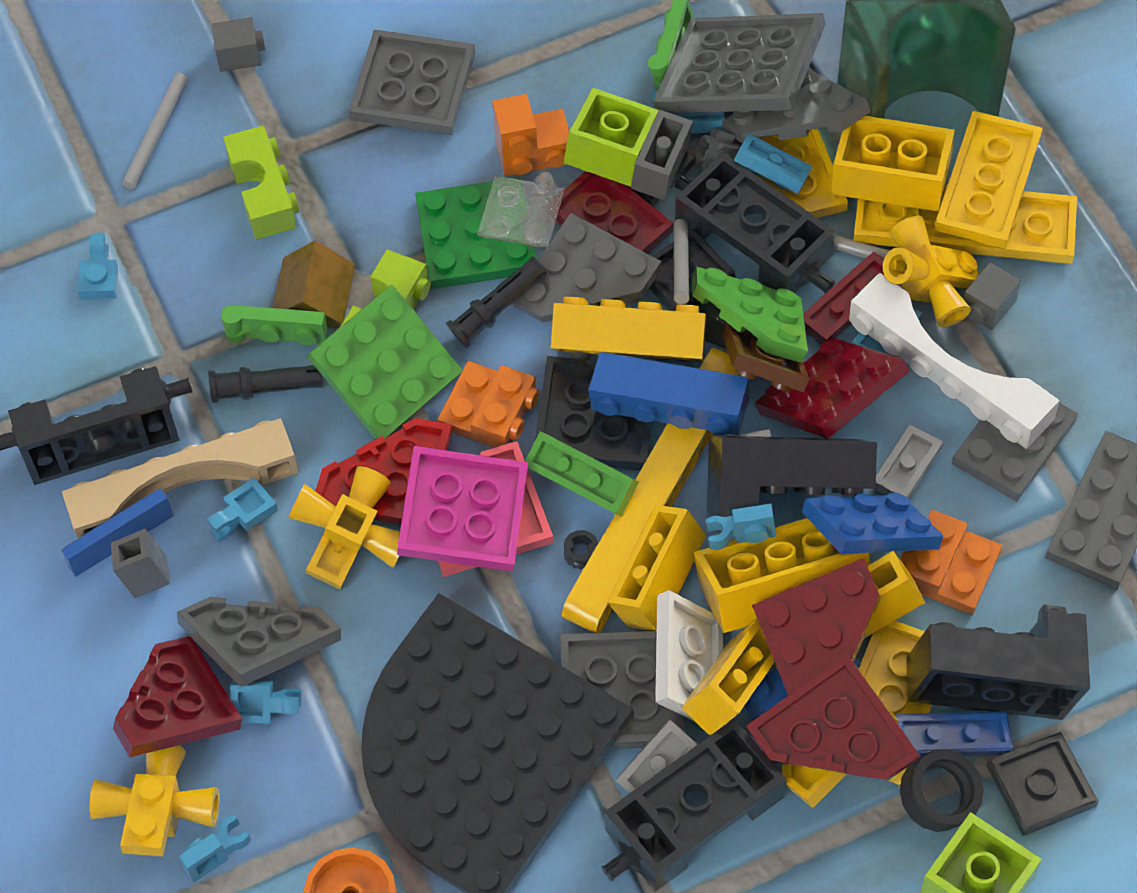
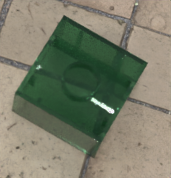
[837,0,1016,119]

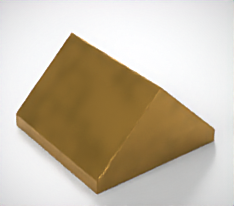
[273,240,355,328]

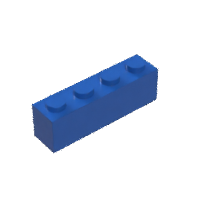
[589,352,750,436]

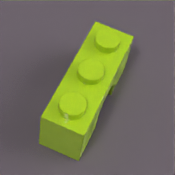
[223,125,300,240]
[340,249,431,327]

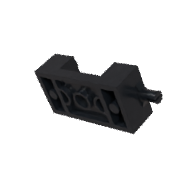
[674,152,835,294]
[0,366,193,485]
[602,718,786,892]

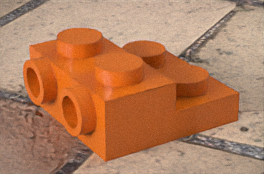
[437,361,540,448]
[900,509,1003,615]

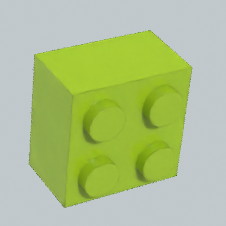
[564,88,658,186]
[920,812,1042,893]

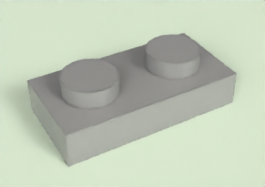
[874,424,943,499]
[615,718,698,793]

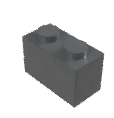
[631,110,693,200]

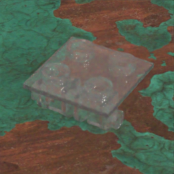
[477,172,565,248]

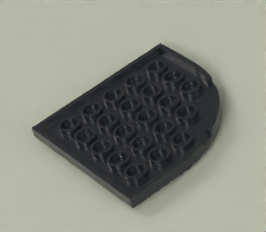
[361,593,634,893]

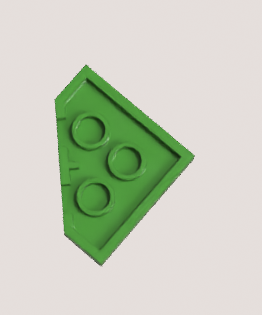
[692,266,808,363]

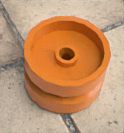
[303,847,398,893]

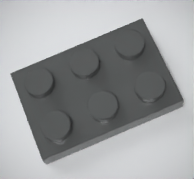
[952,376,1078,502]

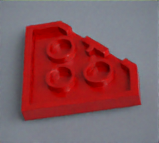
[315,418,453,525]

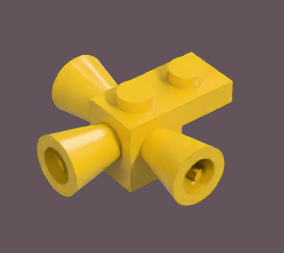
[883,216,979,327]
[288,466,400,590]
[89,745,220,856]

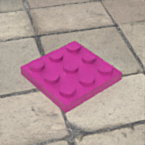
[397,446,528,572]

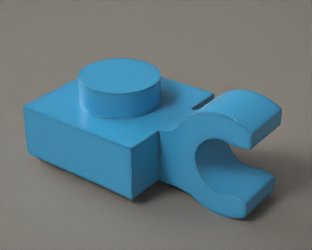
[78,234,118,299]
[207,478,278,542]
[706,504,776,550]
[230,680,302,724]
[179,814,251,883]

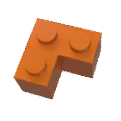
[492,94,569,177]

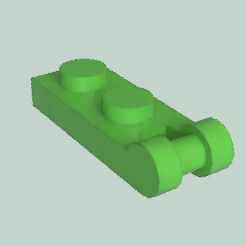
[647,0,694,91]
[220,305,328,345]

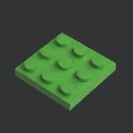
[306,284,463,439]

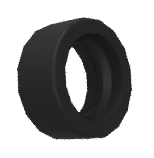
[900,749,984,832]

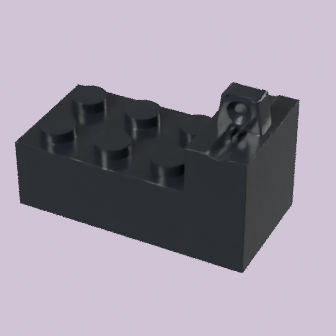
[707,435,877,534]
[907,604,1090,720]

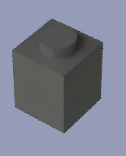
[212,17,265,72]
[964,262,1021,330]
[111,528,170,598]

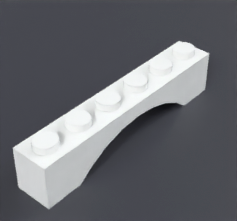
[849,273,1060,449]

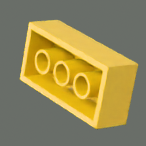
[550,297,707,362]
[693,518,870,633]

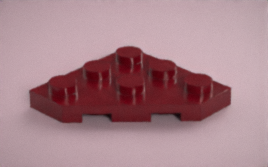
[752,558,881,695]
[113,636,242,758]
[746,654,921,781]

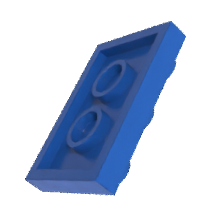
[802,493,943,554]

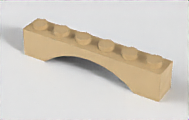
[61,418,299,539]

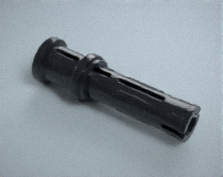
[445,256,548,349]
[208,365,323,404]

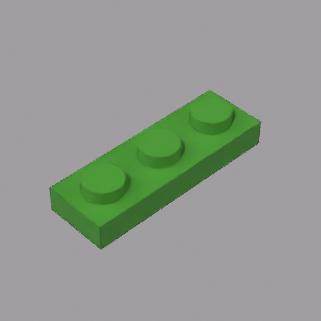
[525,431,639,517]

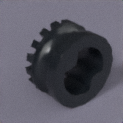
[564,530,598,570]

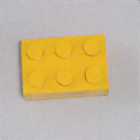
[832,116,955,212]

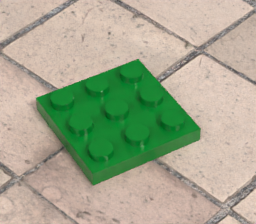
[415,177,536,289]

